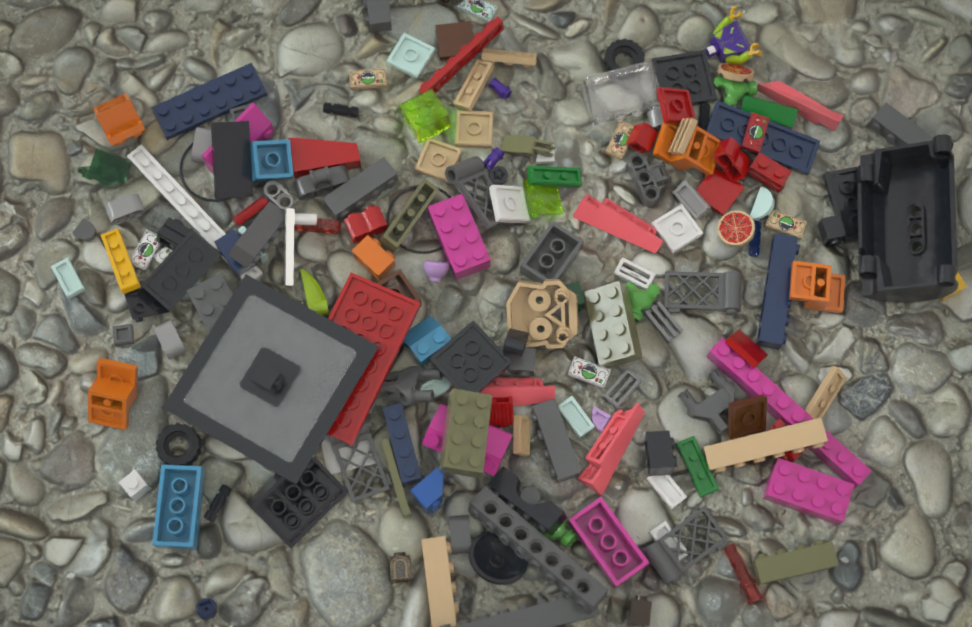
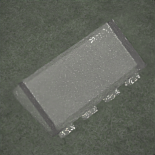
[581,61,660,126]

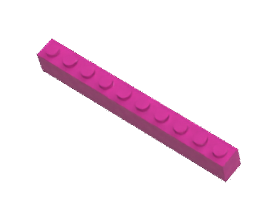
[706,337,872,489]

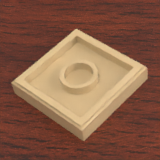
[455,110,493,148]
[414,137,462,183]

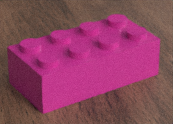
[427,194,491,280]
[762,458,854,525]
[567,497,649,589]

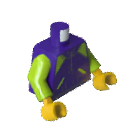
[705,6,762,65]

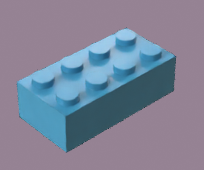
[152,465,206,550]

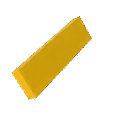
[101,228,141,294]

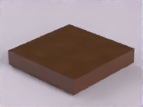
[435,21,474,60]
[728,394,767,440]

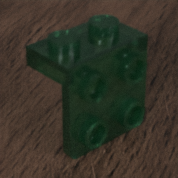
[77,148,132,187]

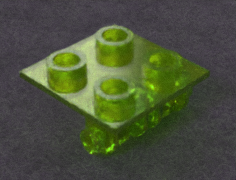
[523,179,564,219]

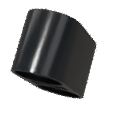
[503,328,529,357]

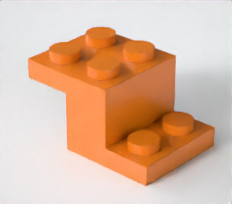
[93,93,146,146]
[652,121,721,176]
[789,261,845,313]
[88,357,138,430]

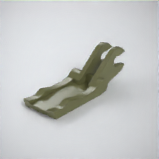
[500,135,556,157]

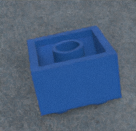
[411,465,445,515]

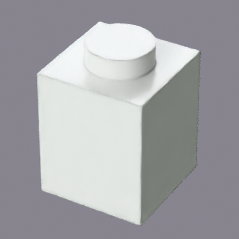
[119,470,152,501]

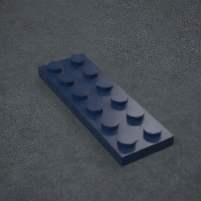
[151,62,268,140]
[706,100,820,176]

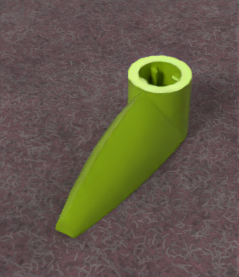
[300,269,329,317]

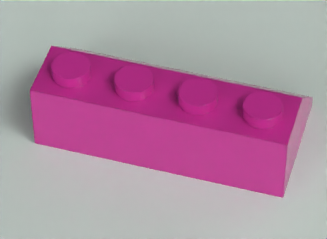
[202,102,274,174]
[422,403,513,476]

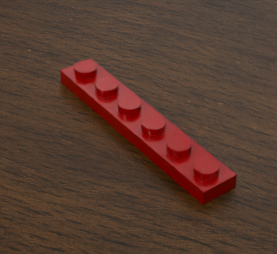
[419,16,505,102]

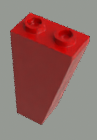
[288,137,361,179]

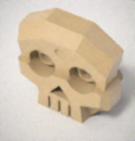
[506,279,579,349]

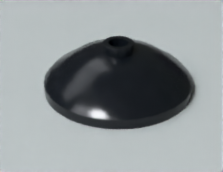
[469,531,529,585]

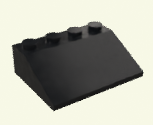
[246,456,348,548]

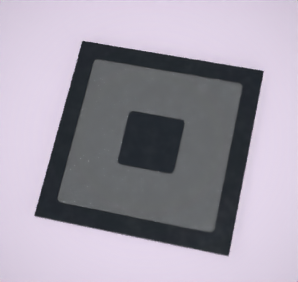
[162,274,379,485]

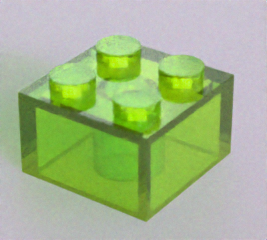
[399,89,451,143]

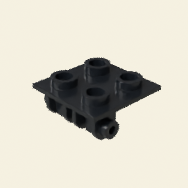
[124,280,169,323]

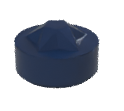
[196,598,217,620]

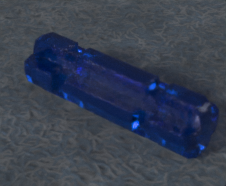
[748,220,762,257]

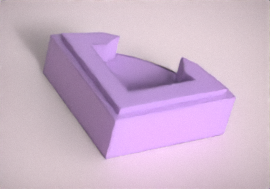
[591,406,611,433]

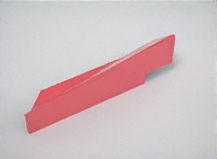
[757,81,844,131]
[573,194,663,253]
[480,377,555,407]
[578,403,645,495]

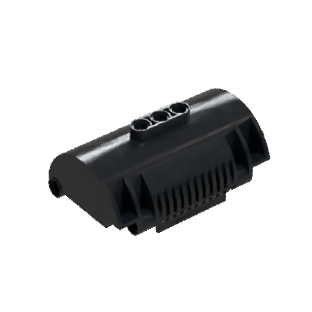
[857,134,958,303]

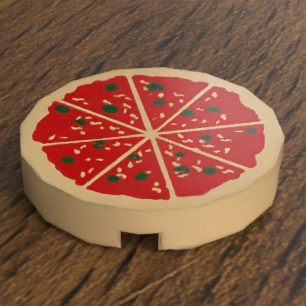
[717,63,754,82]
[717,210,755,247]

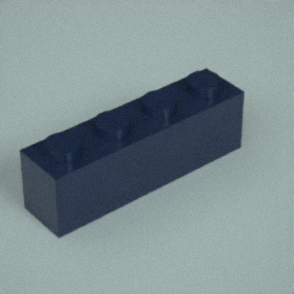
[383,403,422,487]

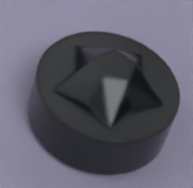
[489,166,508,185]

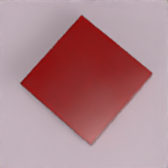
[656,87,696,125]
[696,166,745,217]
[725,329,768,368]

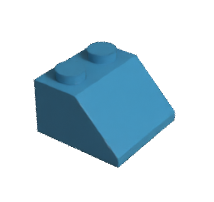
[403,316,451,367]

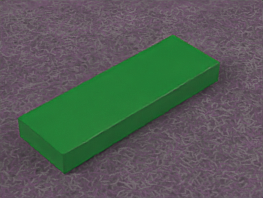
[740,95,798,127]
[527,165,582,188]
[676,436,719,498]

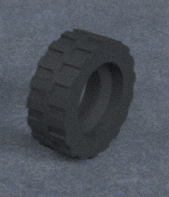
[604,39,645,81]
[156,423,202,466]

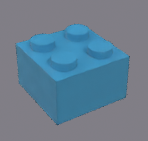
[250,140,294,182]

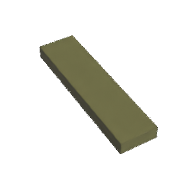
[381,438,411,519]

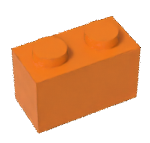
[351,235,395,282]

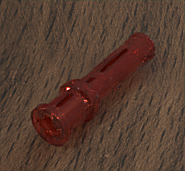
[723,543,765,605]

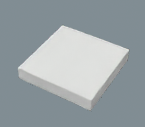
[489,185,530,224]
[651,204,704,254]

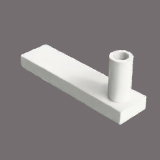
[284,208,317,286]

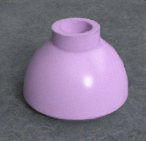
[423,261,450,282]

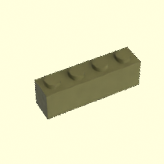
[379,178,439,252]
[751,540,839,586]

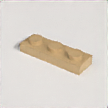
[481,48,537,67]
[453,59,494,112]
[805,366,847,419]

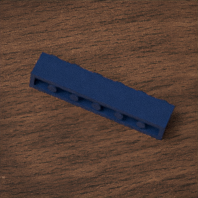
[756,233,800,350]

